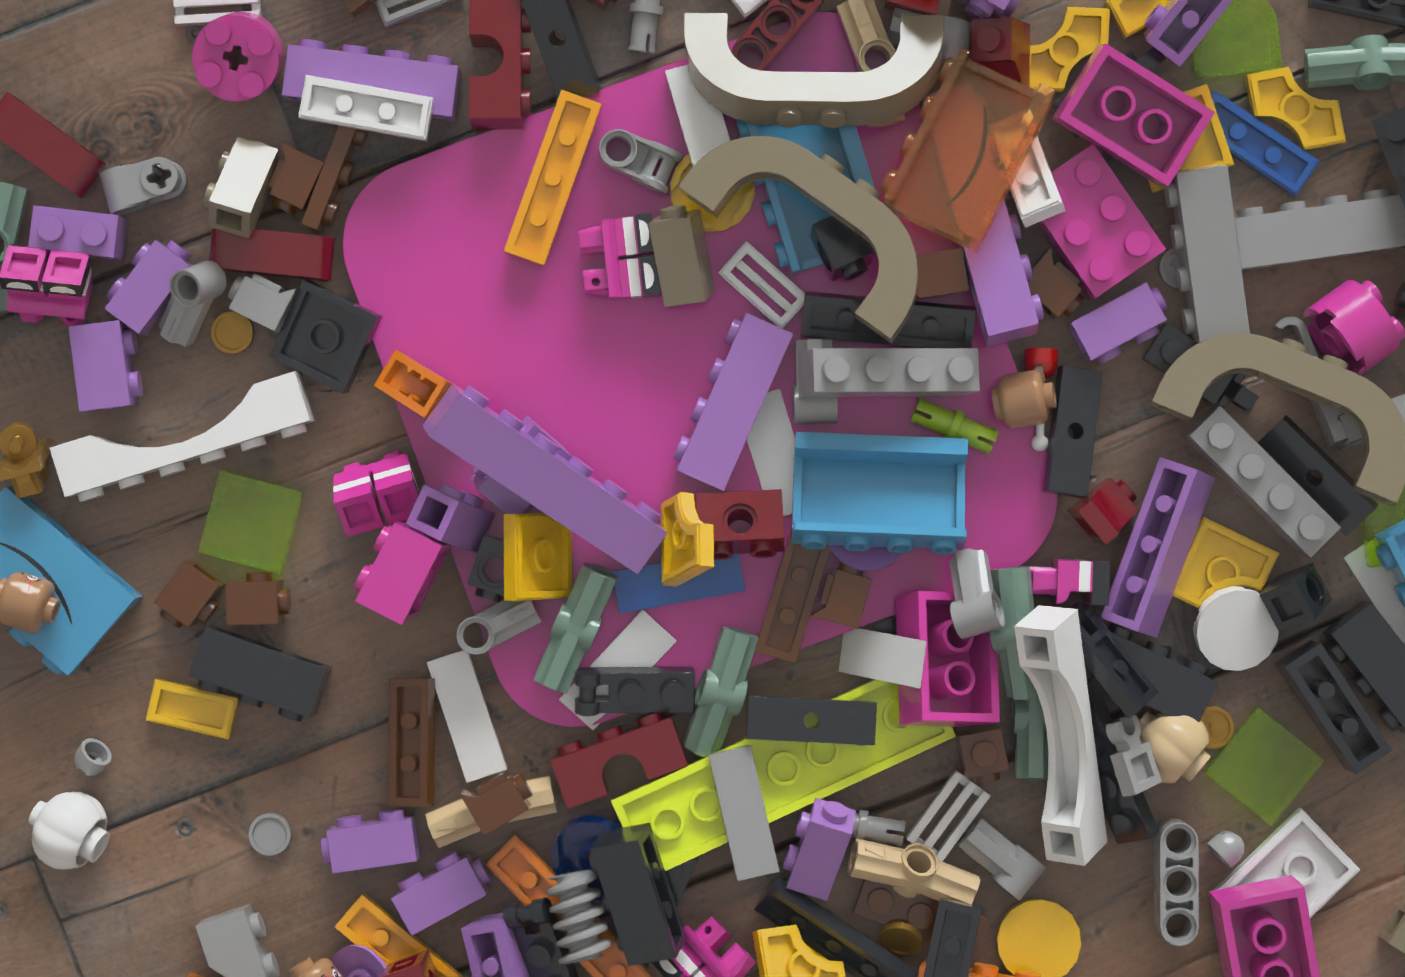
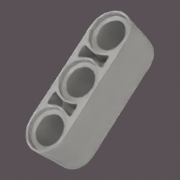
[1153,817,1199,946]

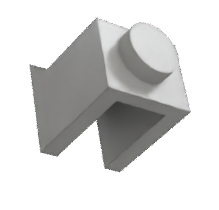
[228,273,298,333]

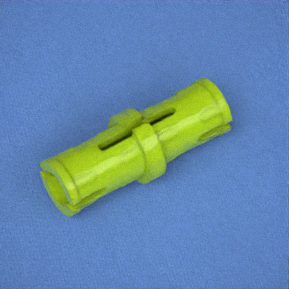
[910,397,999,455]

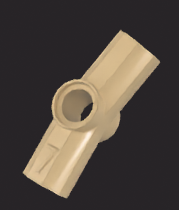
[836,0,905,128]
[425,776,558,848]
[847,838,981,904]

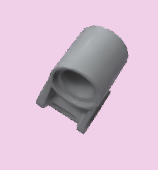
[599,129,683,195]
[99,157,188,215]

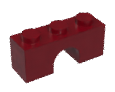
[469,0,531,129]
[550,713,688,809]

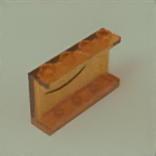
[880,48,1056,253]

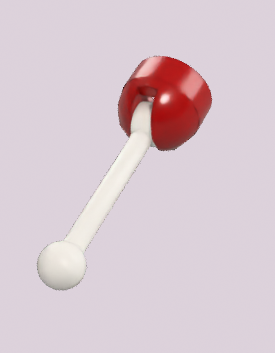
[1024,348,1058,451]

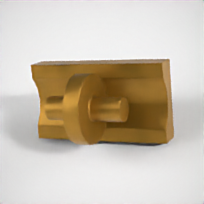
[0,422,52,498]

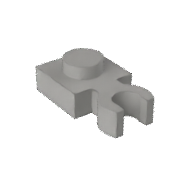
[1106,715,1162,797]

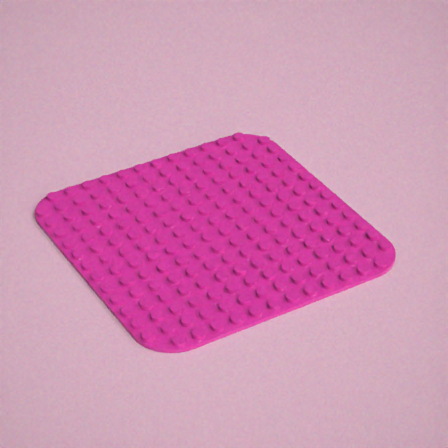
[343,12,1058,727]

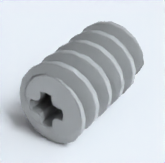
[545,870,611,964]

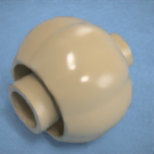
[1139,711,1211,784]

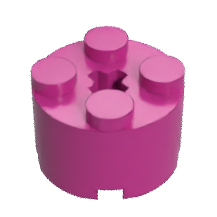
[192,12,285,102]
[1303,280,1405,376]

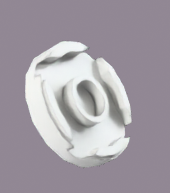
[1193,586,1279,671]

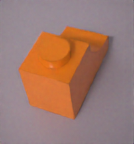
[374,349,464,419]

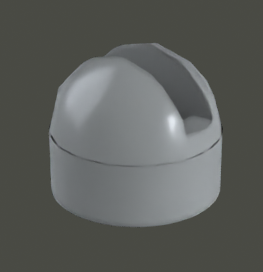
[73,738,112,776]
[1207,831,1245,869]

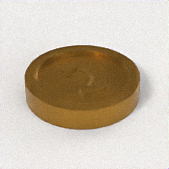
[211,311,254,354]
[1201,706,1234,749]
[879,922,923,957]

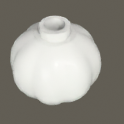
[28,792,110,870]

